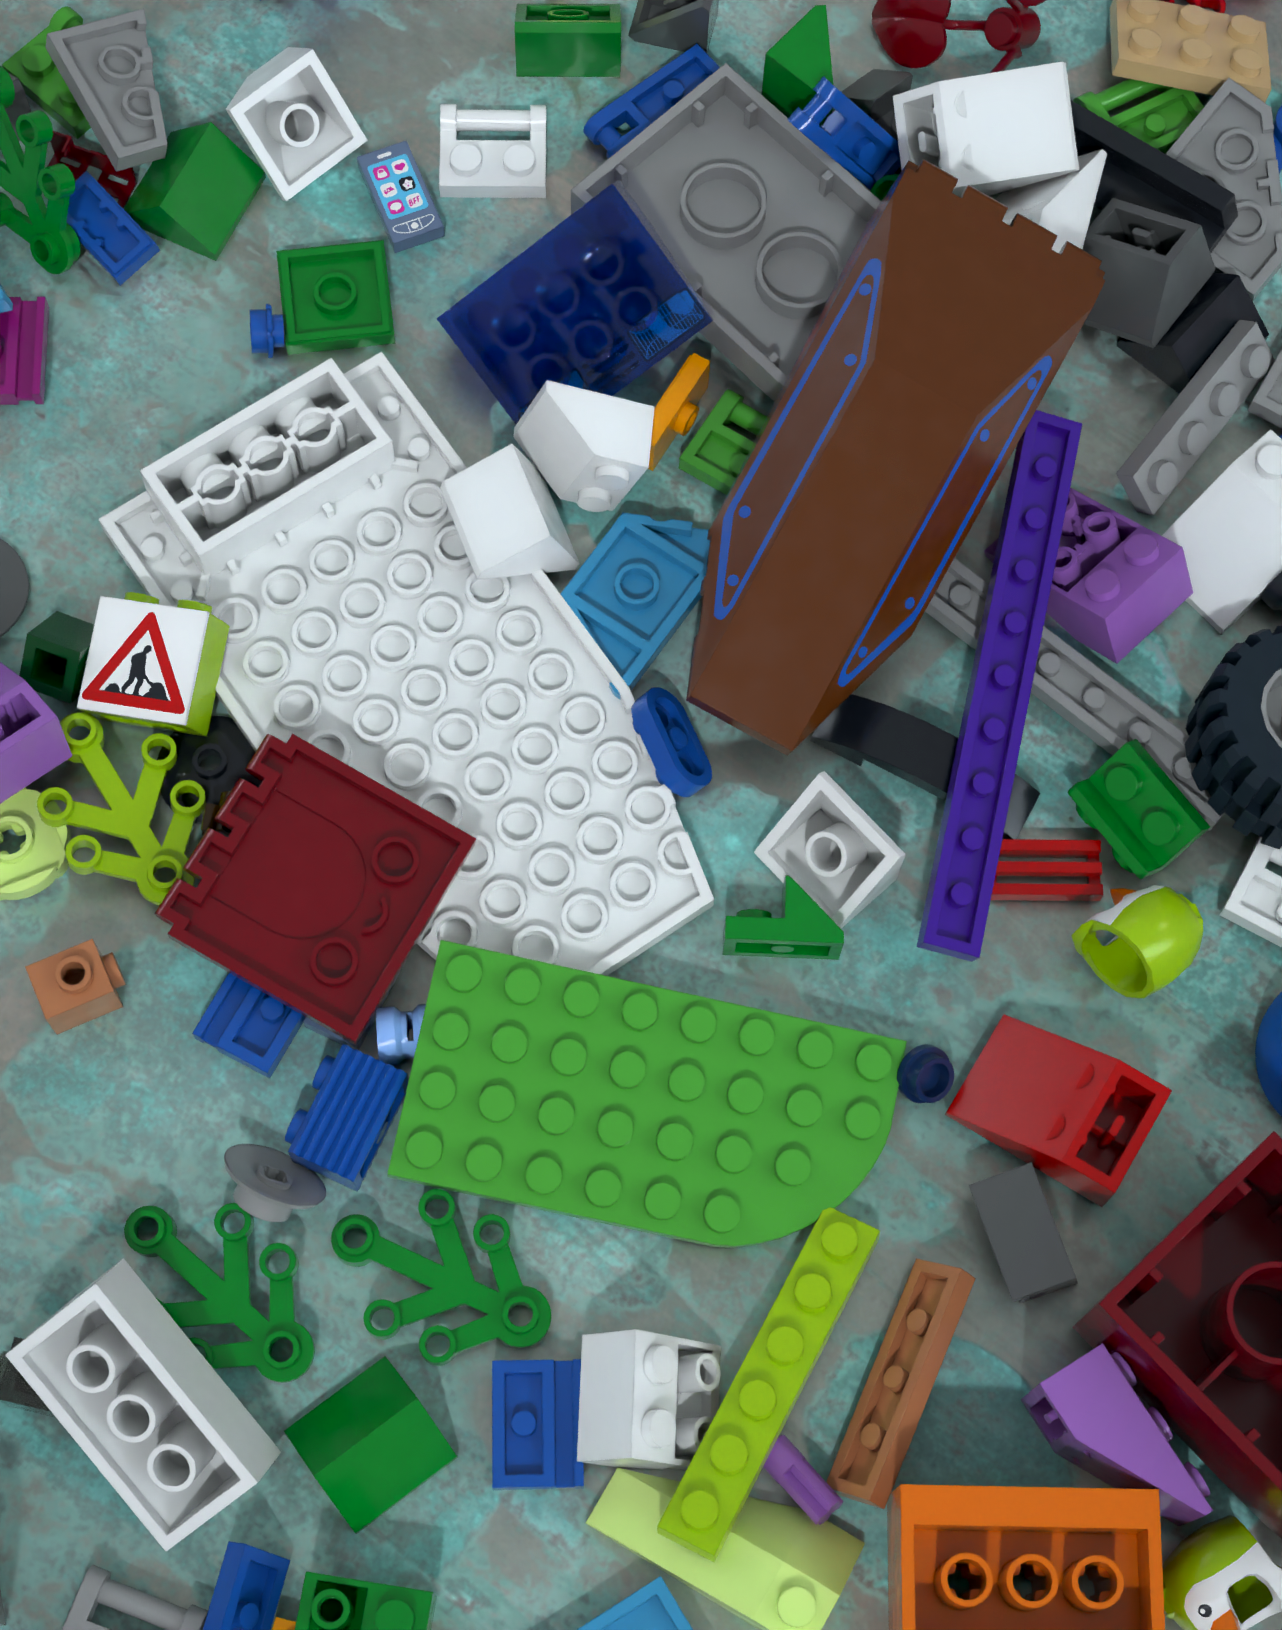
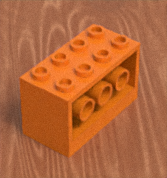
[887,1484,1165,1630]

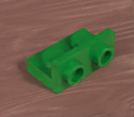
[1068,739,1210,879]

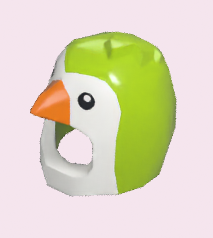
[1071,885,1203,998]
[1162,1515,1282,1630]

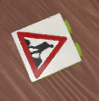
[77,592,230,737]

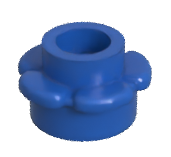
[249,304,284,358]

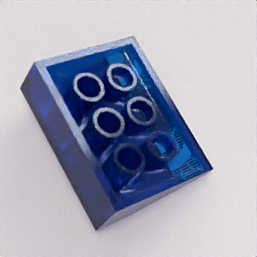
[436,180,714,424]

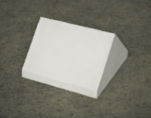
[440,444,580,580]
[754,771,906,928]

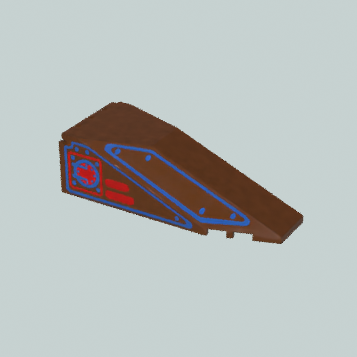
[686,159,1106,756]

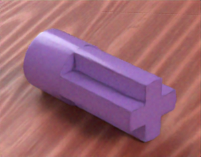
[763,1435,844,1525]

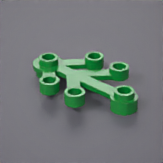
[0,66,80,274]
[331,1189,551,1366]
[124,1203,315,1383]

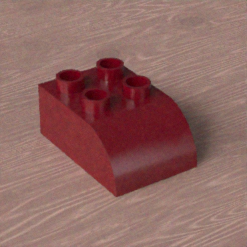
[1073,1131,1282,1539]

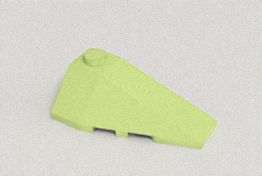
[586,1468,865,1630]

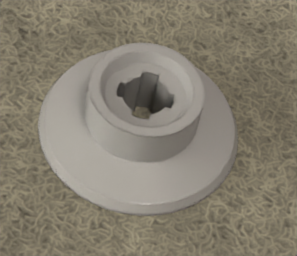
[224,1144,326,1222]

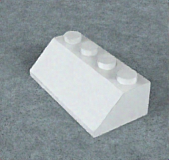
[5,1258,281,1551]

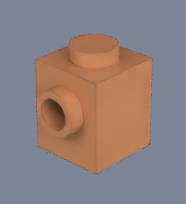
[25,939,126,1035]

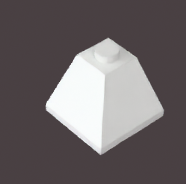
[226,47,368,201]

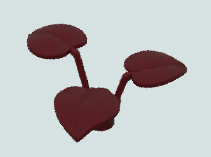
[872,0,1047,73]

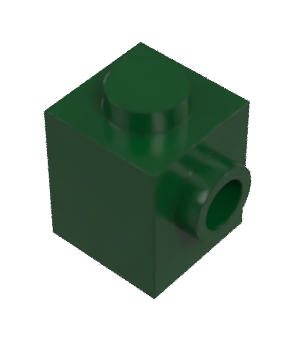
[19,611,94,704]

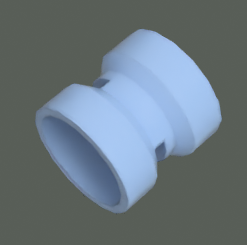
[376,1004,426,1066]

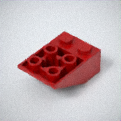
[945,1014,1172,1207]

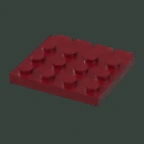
[154,733,476,1045]

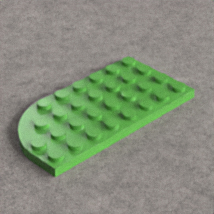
[387,940,907,1248]

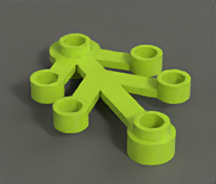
[37,712,206,905]

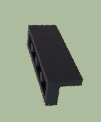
[1071,100,1238,254]

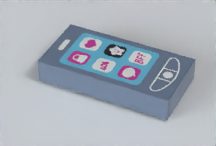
[357,140,445,253]

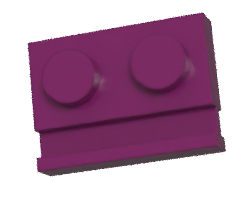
[0,297,49,405]

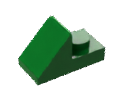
[722,875,844,960]

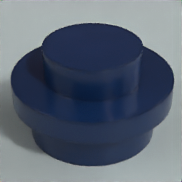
[897,1044,954,1103]

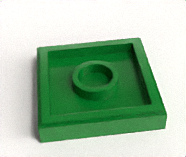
[276,240,396,355]

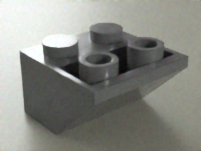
[1082,198,1216,348]

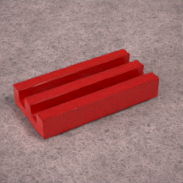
[991,839,1104,901]

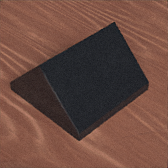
[1117,273,1269,394]

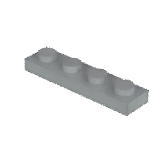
[1116,320,1275,515]

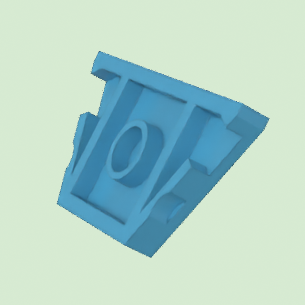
[561,512,710,700]

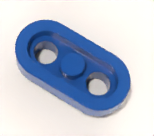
[631,687,712,797]

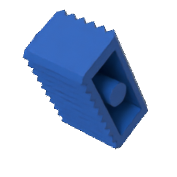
[285,1044,409,1191]

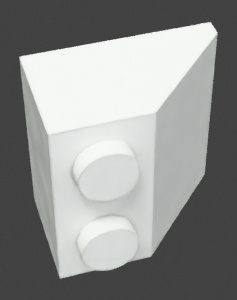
[513,380,655,512]

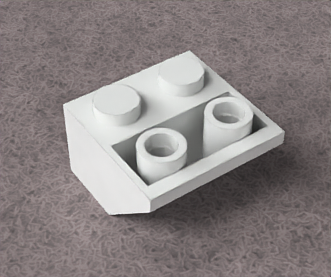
[577,1329,721,1471]

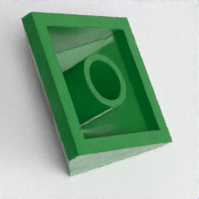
[515,4,621,77]
[761,5,833,126]
[124,122,266,261]
[284,1356,458,1534]

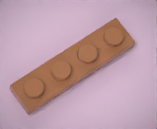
[826,1258,976,1509]

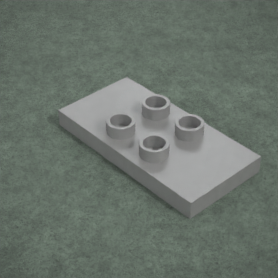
[571,63,881,402]

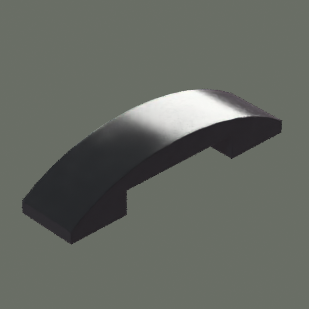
[810,694,1040,839]

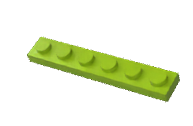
[657,1207,880,1562]

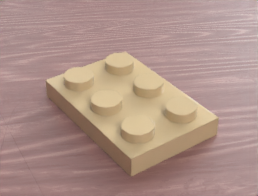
[1109,0,1272,103]

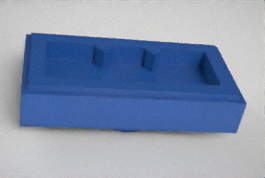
[66,171,160,286]

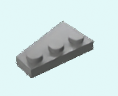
[45,9,167,172]

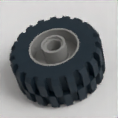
[1185,625,1282,849]

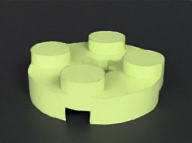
[0,787,71,901]

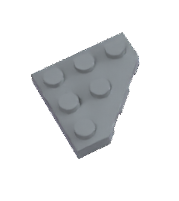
[1166,78,1282,301]

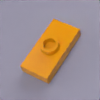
[648,353,710,471]

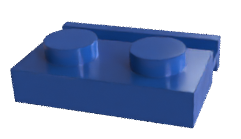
[192,973,306,1079]
[492,1359,584,1490]

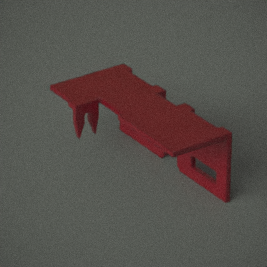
[47,131,137,209]

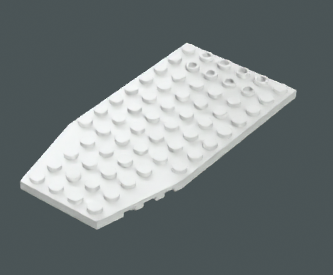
[99,351,714,976]

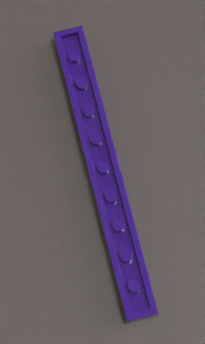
[917,410,1082,962]

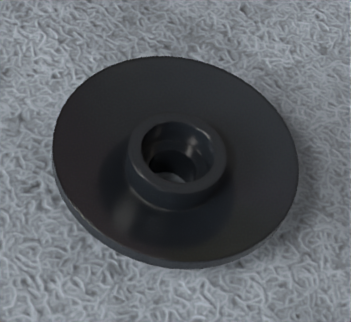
[157,716,262,824]

